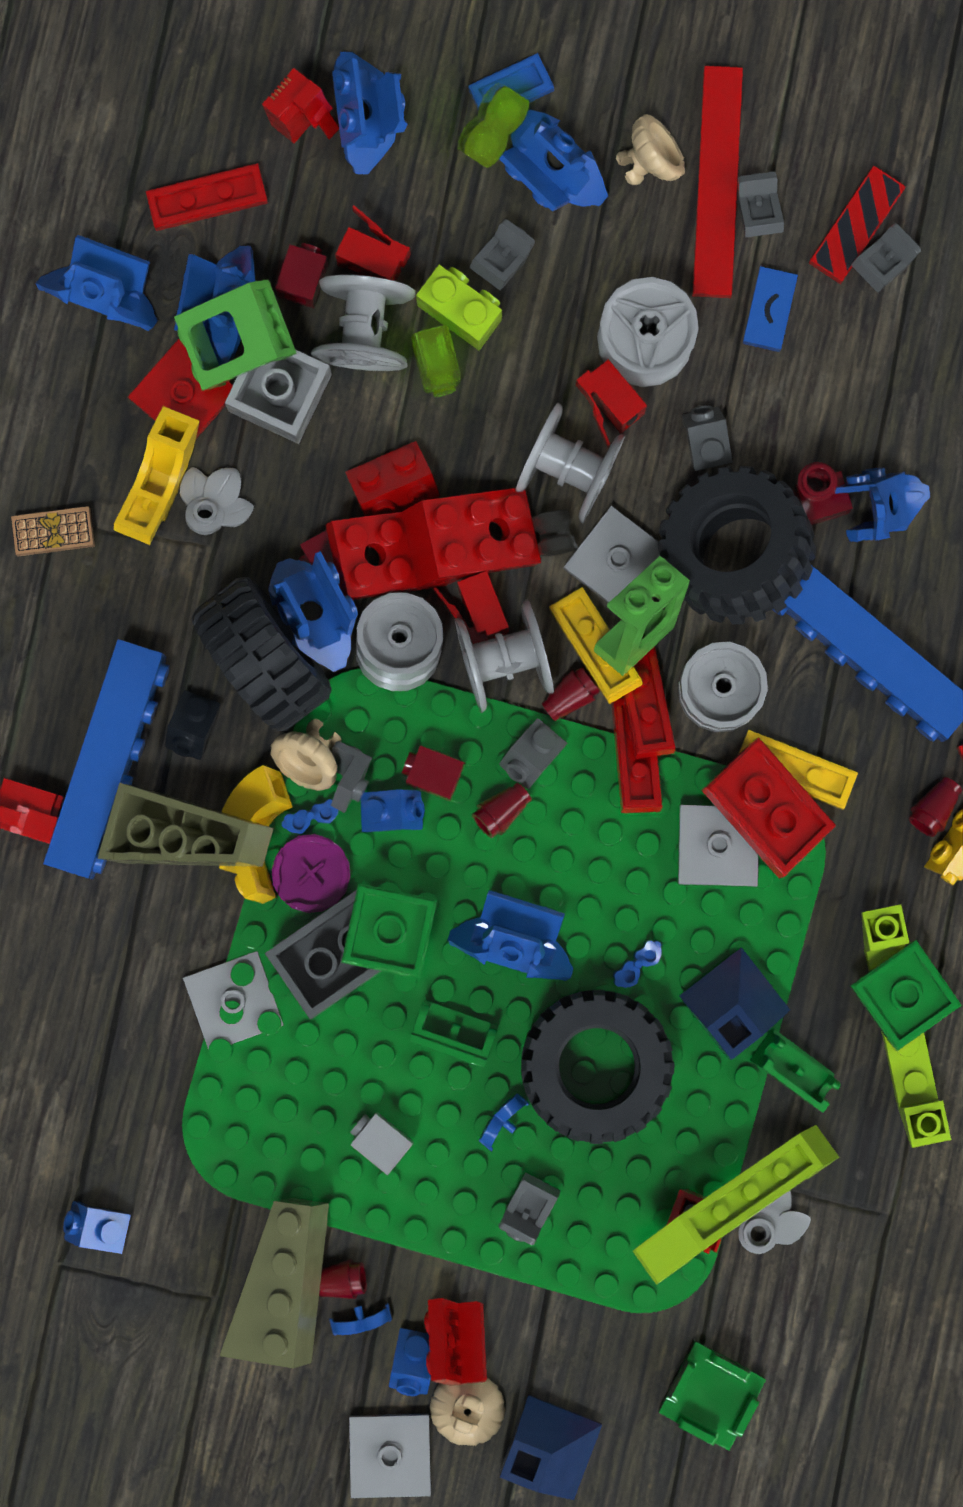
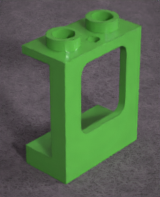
[174,279,297,391]
[594,556,690,676]

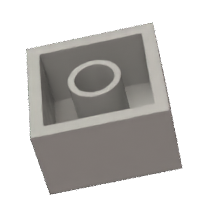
[225,350,332,444]

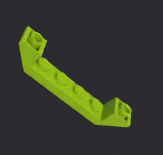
[861,904,951,1148]
[633,1125,839,1285]

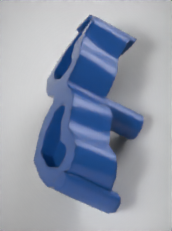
[282,799,338,834]
[613,940,662,988]
[479,1093,530,1152]
[329,1303,393,1335]

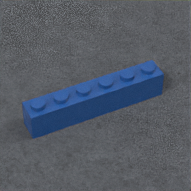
[772,565,963,742]
[43,639,170,880]

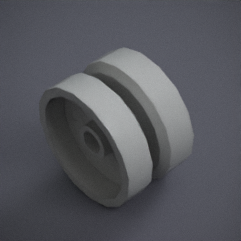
[356,593,443,691]
[678,642,768,732]

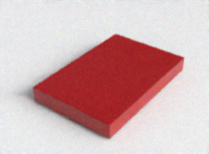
[702,737,836,879]

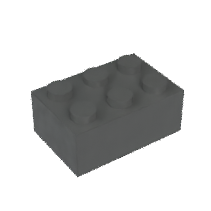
[265,890,381,1020]

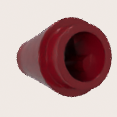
[798,462,837,501]
[541,666,600,721]
[909,777,963,837]
[472,782,532,838]
[319,1259,367,1299]

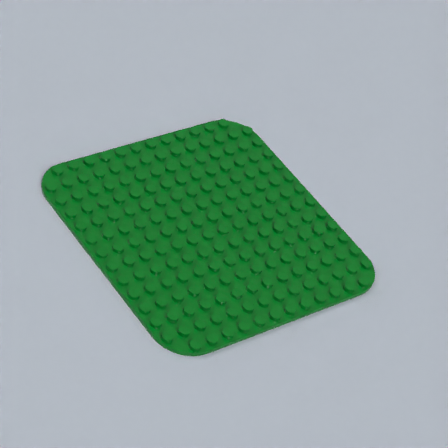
[182,669,826,1313]

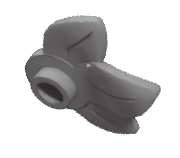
[180,467,254,535]
[738,1191,811,1254]

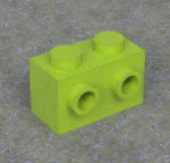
[416,264,502,351]

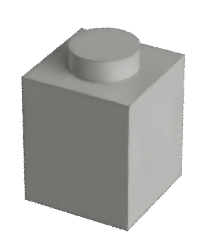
[350,1112,414,1175]

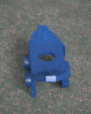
[332,52,408,174]
[497,108,608,212]
[36,235,158,331]
[174,246,255,366]
[835,467,930,542]
[268,551,358,672]
[448,890,573,981]

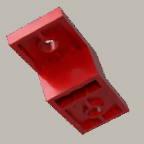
[326,488,541,600]

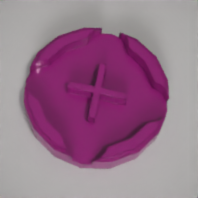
[272,834,351,913]

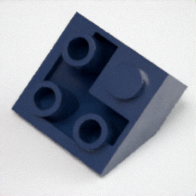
[679,947,790,1060]
[499,1395,602,1500]

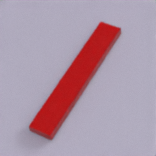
[692,66,743,298]

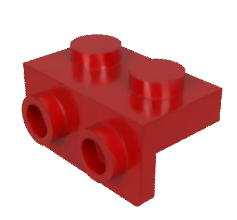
[345,441,440,516]
[424,1298,487,1386]

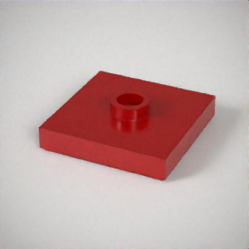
[128,339,233,439]

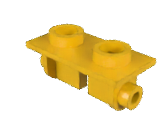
[924,809,963,886]

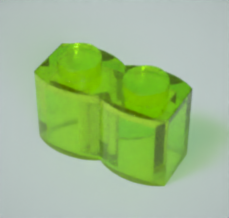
[457,83,529,168]
[411,325,461,397]

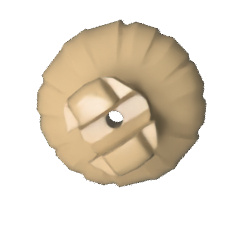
[616,114,685,185]
[270,719,342,791]
[430,1378,505,1446]

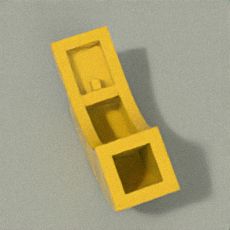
[114,406,199,545]
[219,765,292,904]

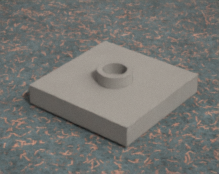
[563,506,660,603]
[678,805,758,887]
[183,951,283,1049]
[349,1413,431,1498]

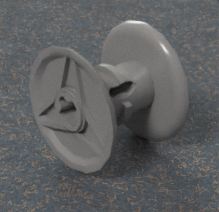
[311,275,415,371]
[597,277,699,387]
[516,402,625,524]
[455,598,554,713]

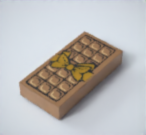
[11,506,95,557]

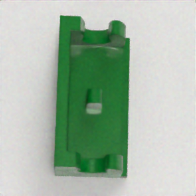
[409,1000,498,1068]
[750,1029,840,1113]

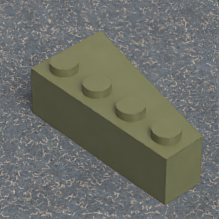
[97,782,274,867]
[220,1198,329,1369]

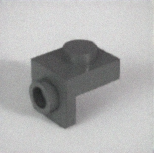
[737,172,784,238]
[469,219,535,290]
[851,223,921,293]
[681,405,733,471]
[499,718,568,789]
[331,741,372,813]
[498,1172,561,1245]

